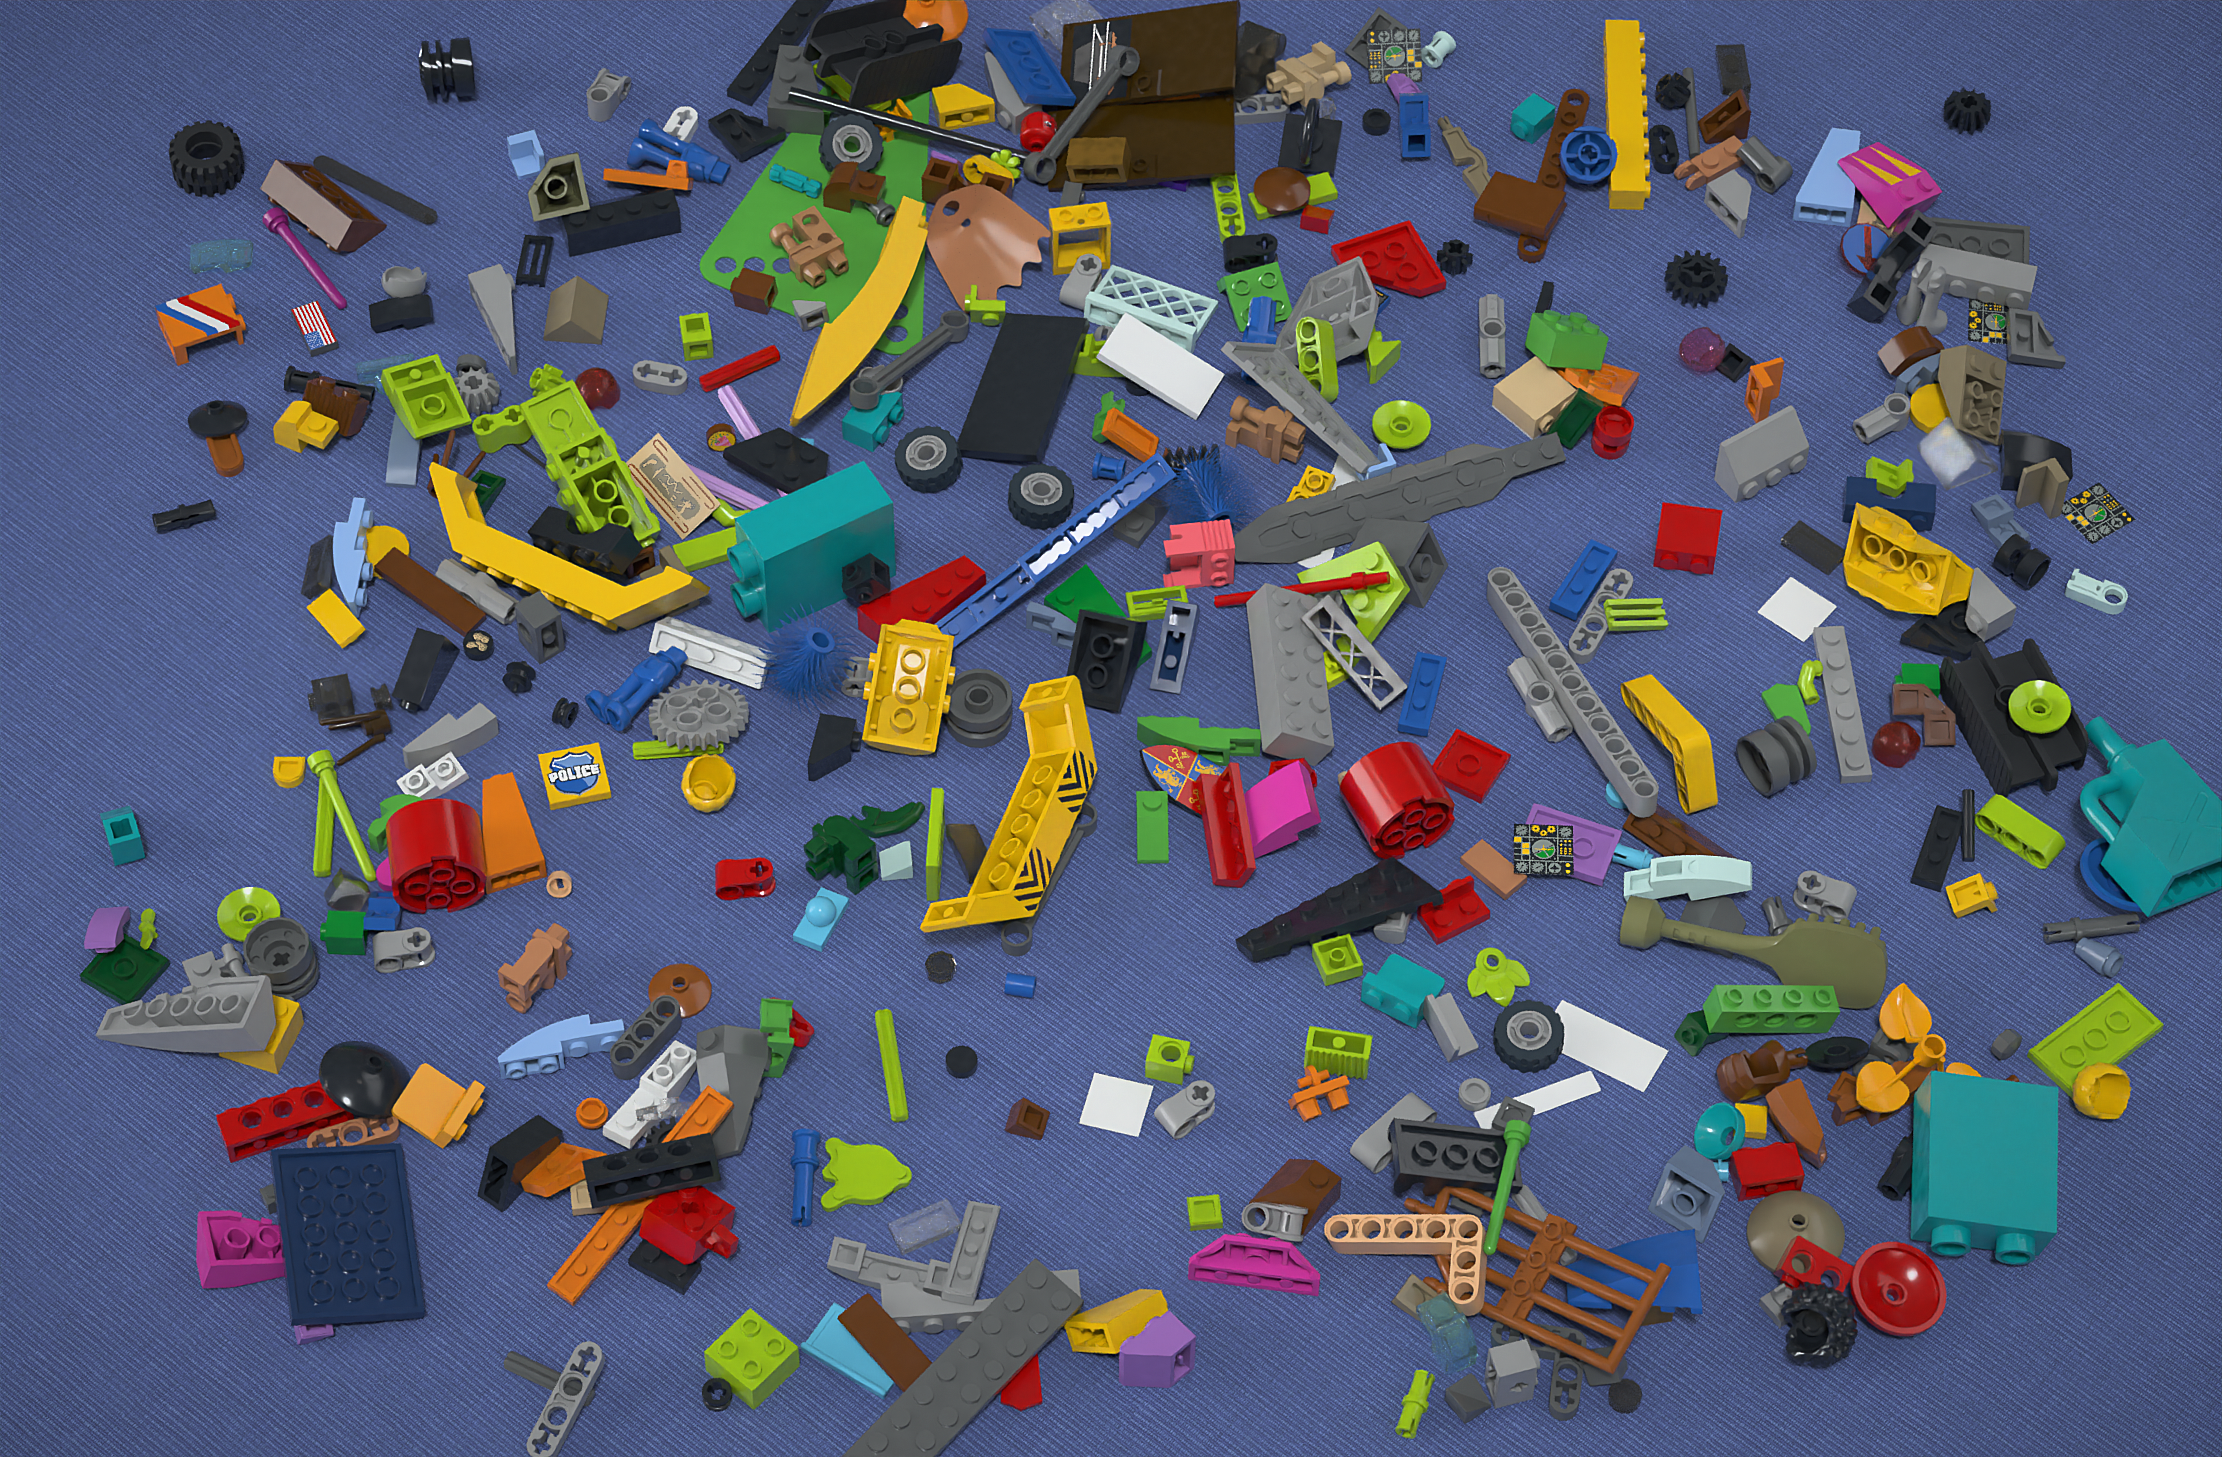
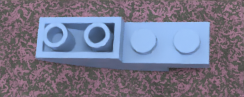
[333,497,373,618]
[498,1014,625,1079]

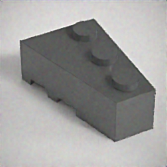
[767,45,824,135]

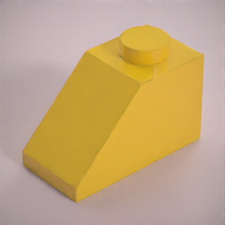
[932,83,995,130]

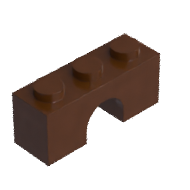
[921,157,1012,210]

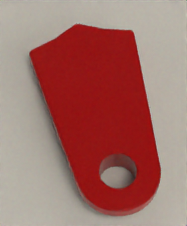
[1000,1353,1042,1412]

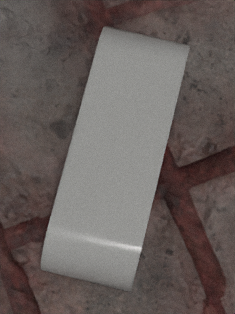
[1350,1092,1438,1174]

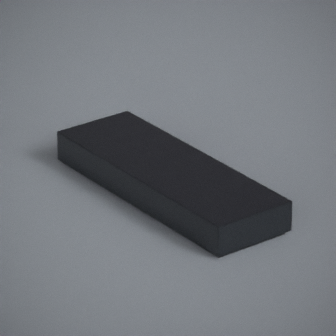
[1910,805,1962,892]

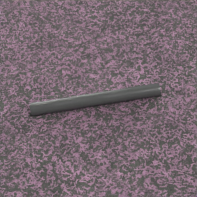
[1682,67,1701,159]

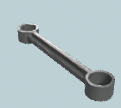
[1023,45,1140,183]
[849,310,969,409]
[1001,802,1097,957]

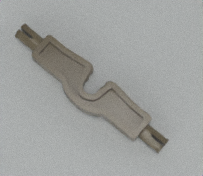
[1437,116,1491,200]

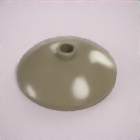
[1746,1190,1845,1273]

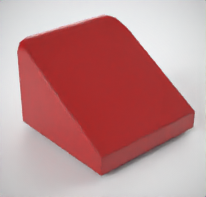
[1300,205,1335,234]

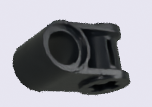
[1222,233,1278,274]

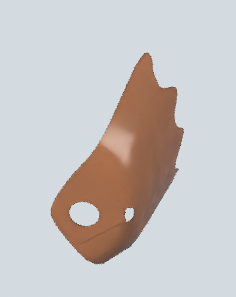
[926,184,1051,314]

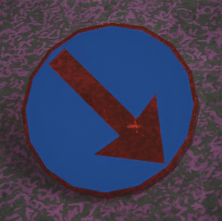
[1840,223,1889,276]

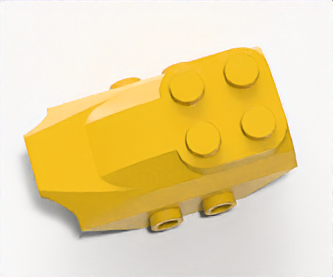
[1842,502,1974,616]
[862,619,956,755]

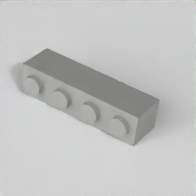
[1919,243,2038,311]

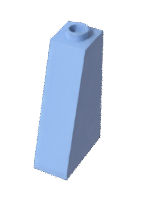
[1793,128,1860,227]

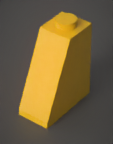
[1064,1289,1168,1354]

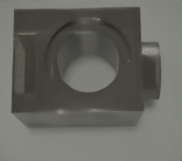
[307,673,355,722]

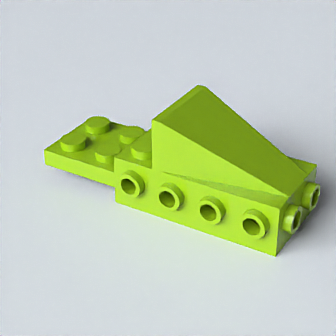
[519,379,661,550]

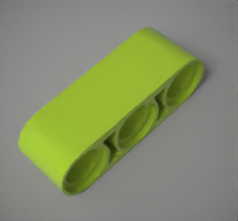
[1296,317,1339,403]
[1975,794,2066,869]

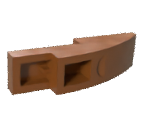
[1831,1052,1946,1127]

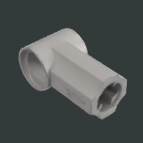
[1853,393,1911,444]

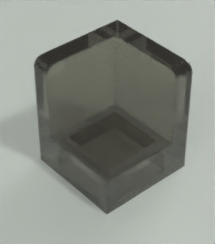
[324,868,371,912]

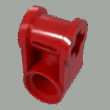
[715,857,776,900]

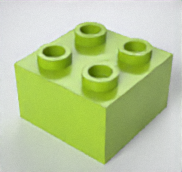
[704,1308,800,1410]

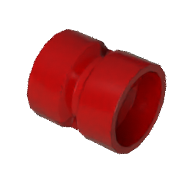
[1591,405,1634,460]

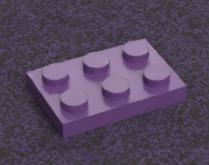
[1513,803,1622,886]

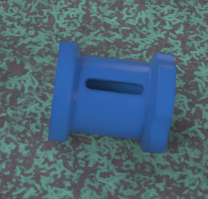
[1092,452,1127,483]

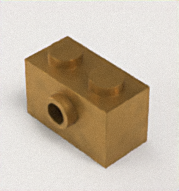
[1066,137,1131,183]

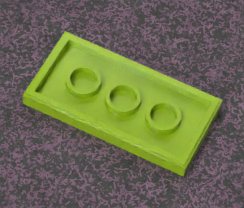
[2027,983,2164,1098]

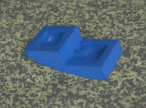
[364,891,403,931]

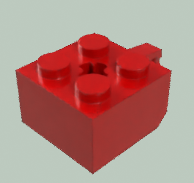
[639,1185,739,1265]

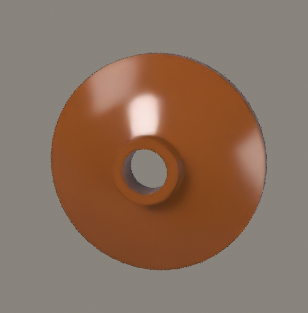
[648,963,712,1019]

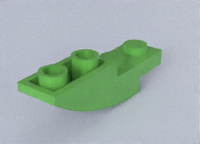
[1137,715,1261,766]

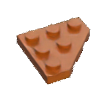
[1549,363,1640,407]

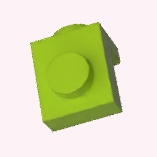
[965,285,1006,326]
[1866,456,1914,498]

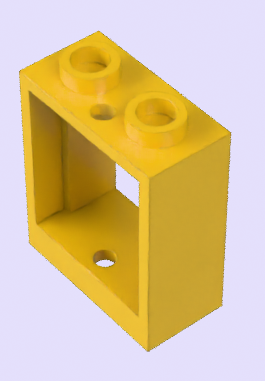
[1049,202,1111,276]

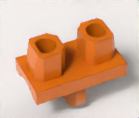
[1288,1065,1350,1122]

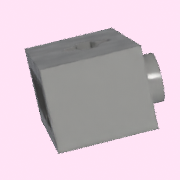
[1484,1339,1540,1409]

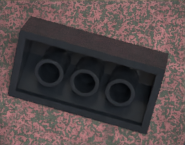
[557,187,682,257]

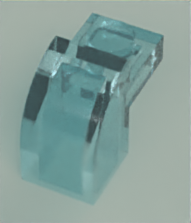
[1416,1293,1477,1377]

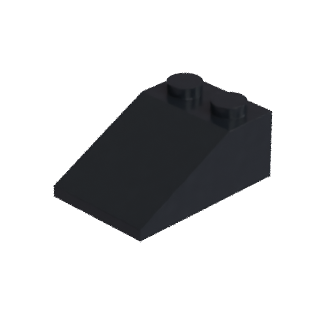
[1066,609,1148,712]

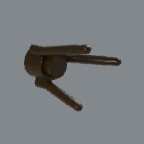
[319,709,391,766]

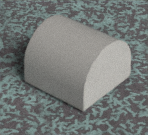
[1373,912,1412,944]

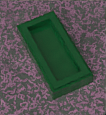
[1546,388,1604,449]

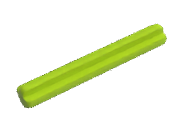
[313,770,337,878]
[875,1009,909,1123]

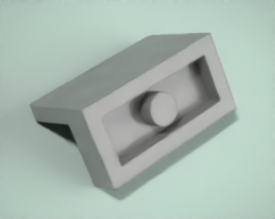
[1423,992,1479,1063]

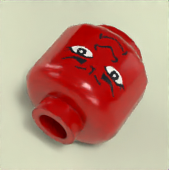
[1020,111,1057,153]

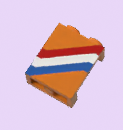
[155,284,246,366]

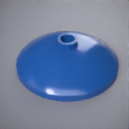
[2080,837,2143,912]

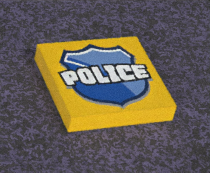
[538,743,612,810]

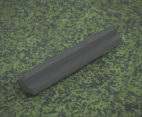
[503,1351,595,1406]

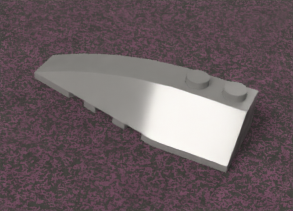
[95,975,276,1053]

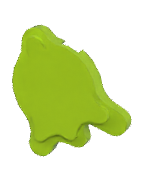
[821,1137,912,1212]

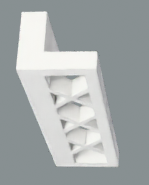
[649,616,778,689]

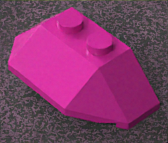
[1188,1233,1320,1296]

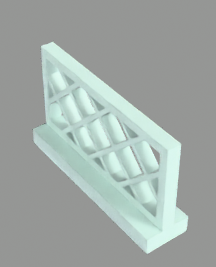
[1084,265,1219,353]

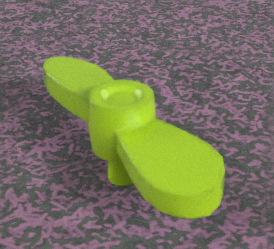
[138,908,158,950]

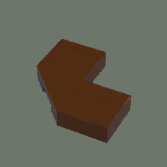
[1892,684,1956,746]

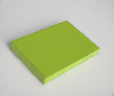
[926,788,945,901]

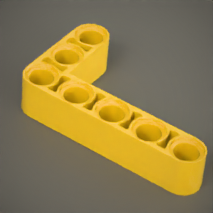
[1620,674,1718,815]

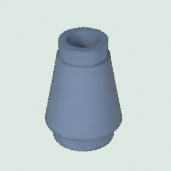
[2075,937,2124,977]

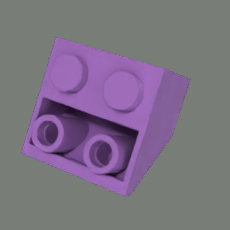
[1119,1310,1196,1388]

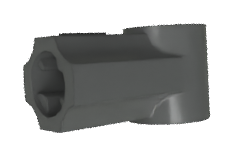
[1736,135,1793,193]

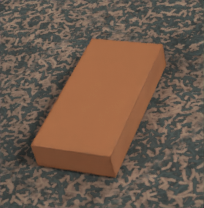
[1460,839,1527,900]

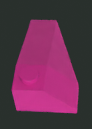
[196,1210,285,1289]

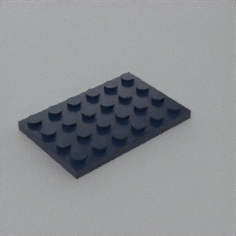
[270,1143,425,1326]

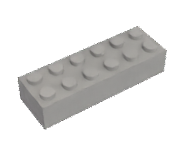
[1246,583,1335,766]

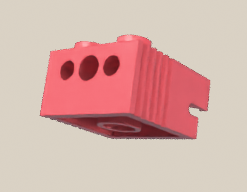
[1163,519,1235,589]

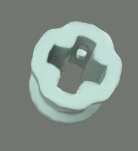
[1421,31,1456,68]

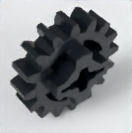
[1664,250,1728,307]

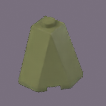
[527,152,590,222]

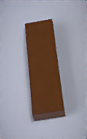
[374,547,486,637]

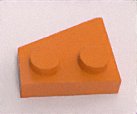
[521,1142,607,1197]

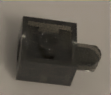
[1214,20,1287,103]

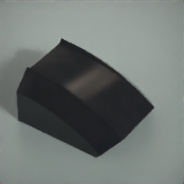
[1998,429,2073,491]

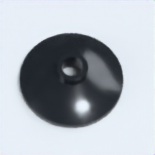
[188,400,247,437]
[1805,1036,1869,1072]

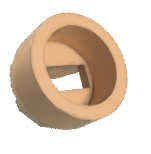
[546,870,572,898]

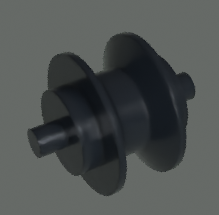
[502,661,536,693]

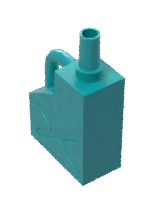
[2079,716,2222,917]

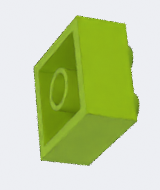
[1312,933,1363,986]

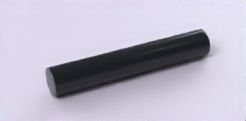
[1962,789,1975,862]

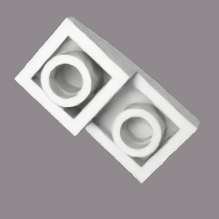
[396,751,469,800]

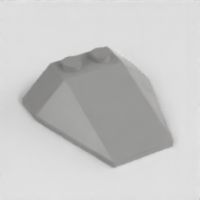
[1276,256,1379,366]

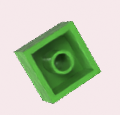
[1525,310,1609,370]

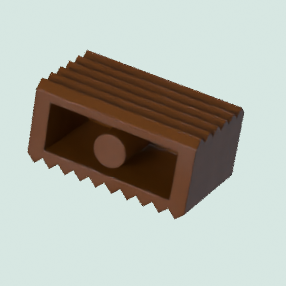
[302,376,369,437]

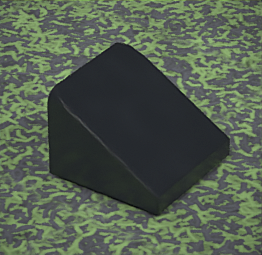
[1712,343,1756,383]

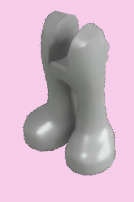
[1896,258,1948,335]

